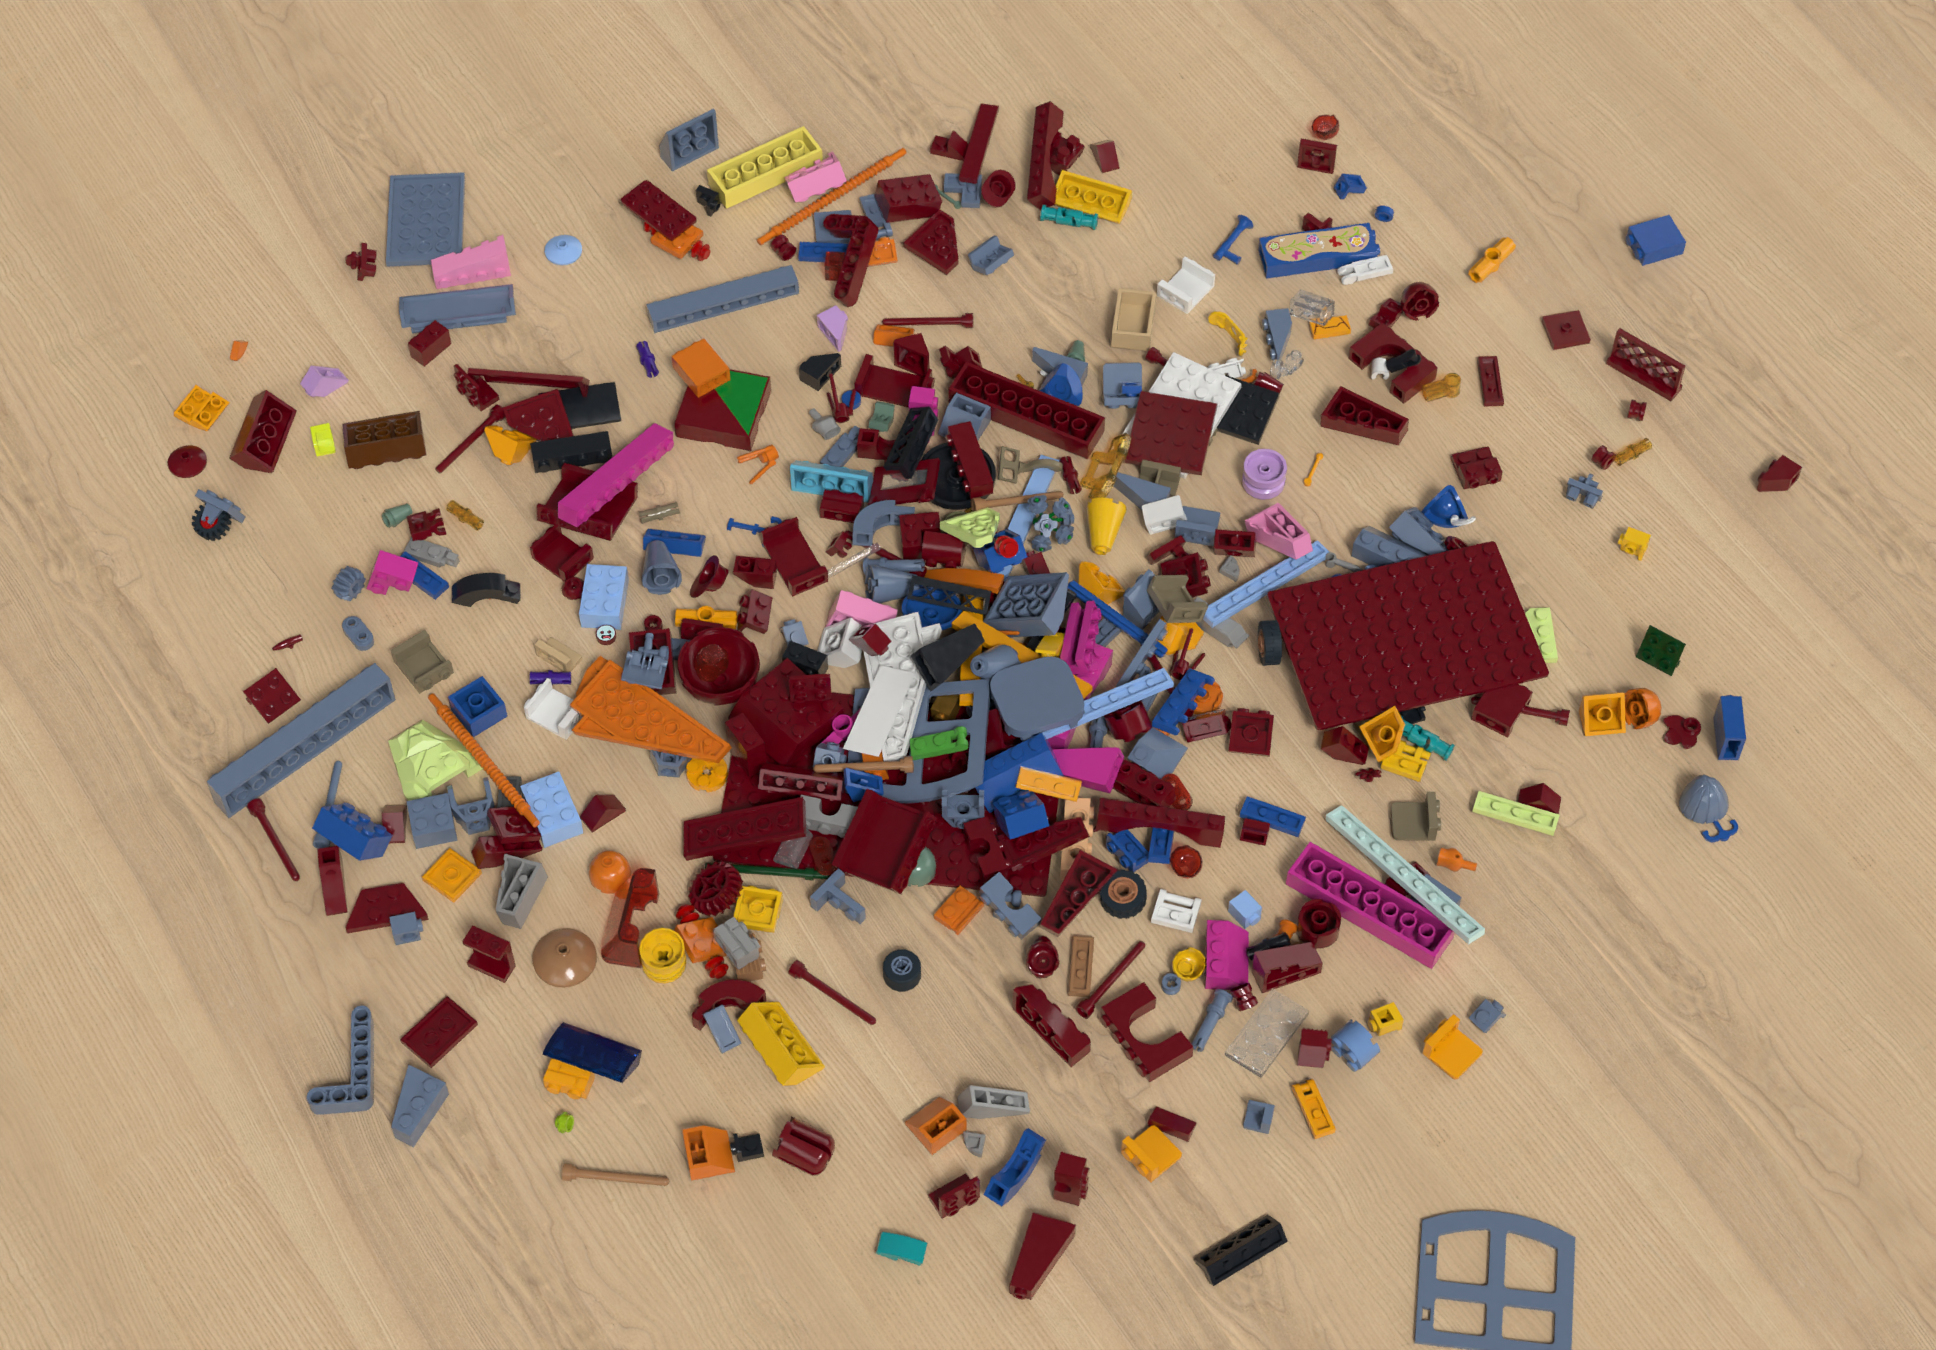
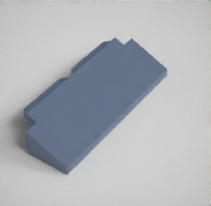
[399,284,516,333]

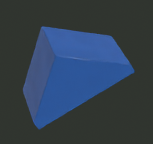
[844,768,884,802]

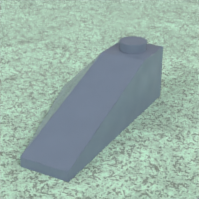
[1389,507,1450,555]

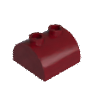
[922,531,966,568]

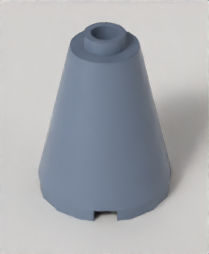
[642,540,682,595]
[865,565,921,604]
[970,645,1021,680]

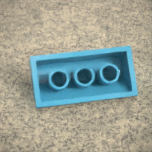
[790,460,873,503]

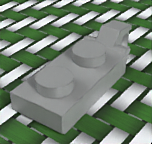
[403,537,460,568]

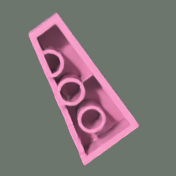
[431,235,511,289]

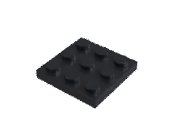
[1217,375,1280,445]

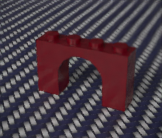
[1348,323,1438,404]
[1100,982,1194,1083]

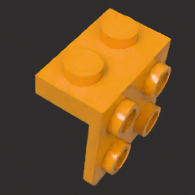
[1423,1014,1483,1079]
[1121,1125,1182,1182]

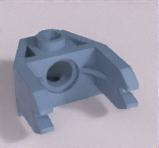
[650,750,692,778]
[447,777,495,835]
[942,790,984,829]

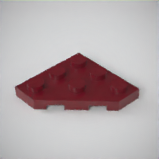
[903,209,959,275]
[502,388,574,441]

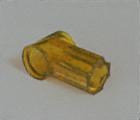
[1422,373,1461,402]

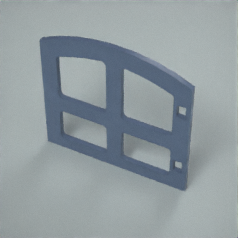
[845,679,991,803]
[1415,1211,1575,1350]

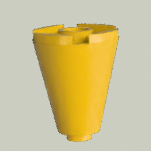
[1087,497,1127,555]

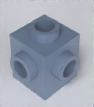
[813,742,847,773]

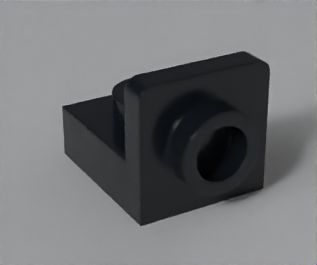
[696,185,721,217]
[730,1133,764,1162]

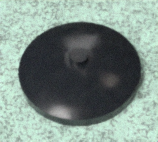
[917,443,996,510]

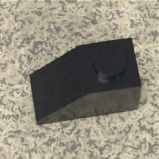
[799,353,842,391]

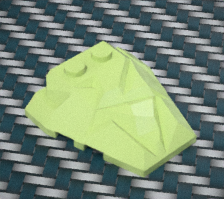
[388,720,483,801]

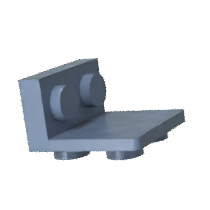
[1175,506,1220,546]

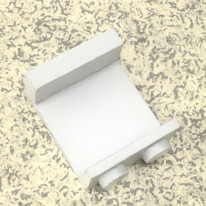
[1157,257,1215,314]
[524,678,583,740]

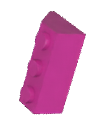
[1205,920,1249,990]

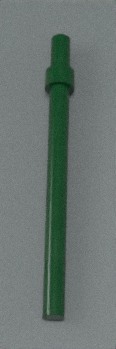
[705,862,831,881]

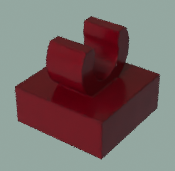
[825,531,852,558]

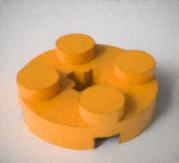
[686,758,728,792]

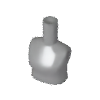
[809,408,841,440]

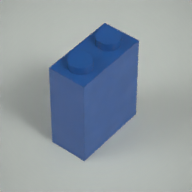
[1625,215,1686,266]
[1713,695,1746,760]

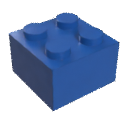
[448,676,508,737]
[992,790,1049,840]

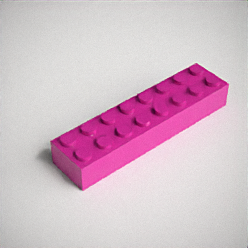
[1286,842,1455,969]

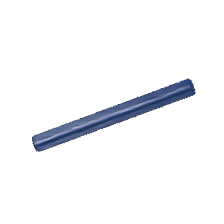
[1067,581,1168,658]

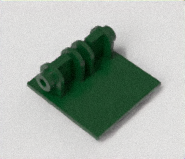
[1636,625,1686,676]

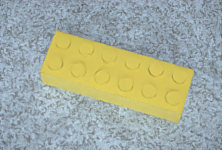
[707,126,823,209]

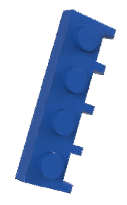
[1152,668,1215,735]

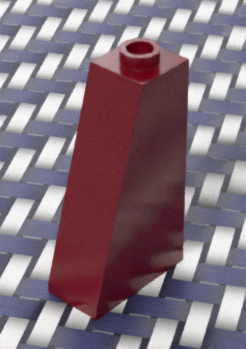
[1009,1213,1076,1300]

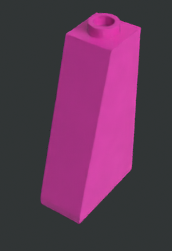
[1052,747,1124,794]

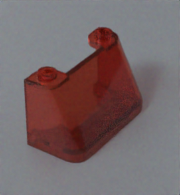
[601,868,659,968]

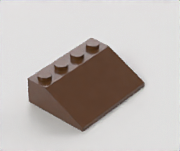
[343,411,426,469]

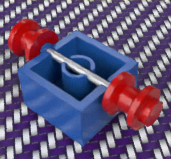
[972,529,1027,573]

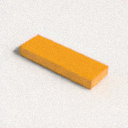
[1016,766,1082,802]

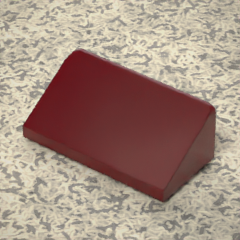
[1148,1106,1197,1142]

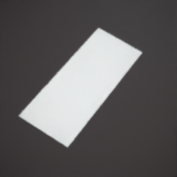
[843,665,916,757]

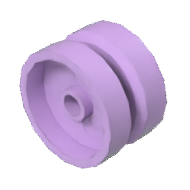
[1242,449,1287,500]

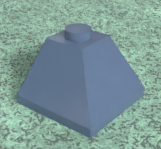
[1128,727,1188,781]

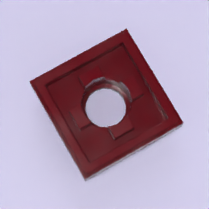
[1297,138,1337,174]

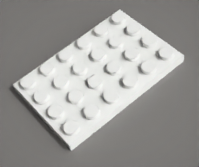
[1116,352,1242,479]

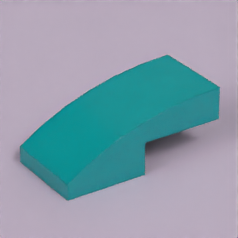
[875,1232,928,1266]

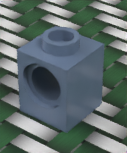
[390,912,424,945]

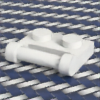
[1151,889,1202,933]

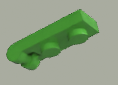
[910,726,968,761]

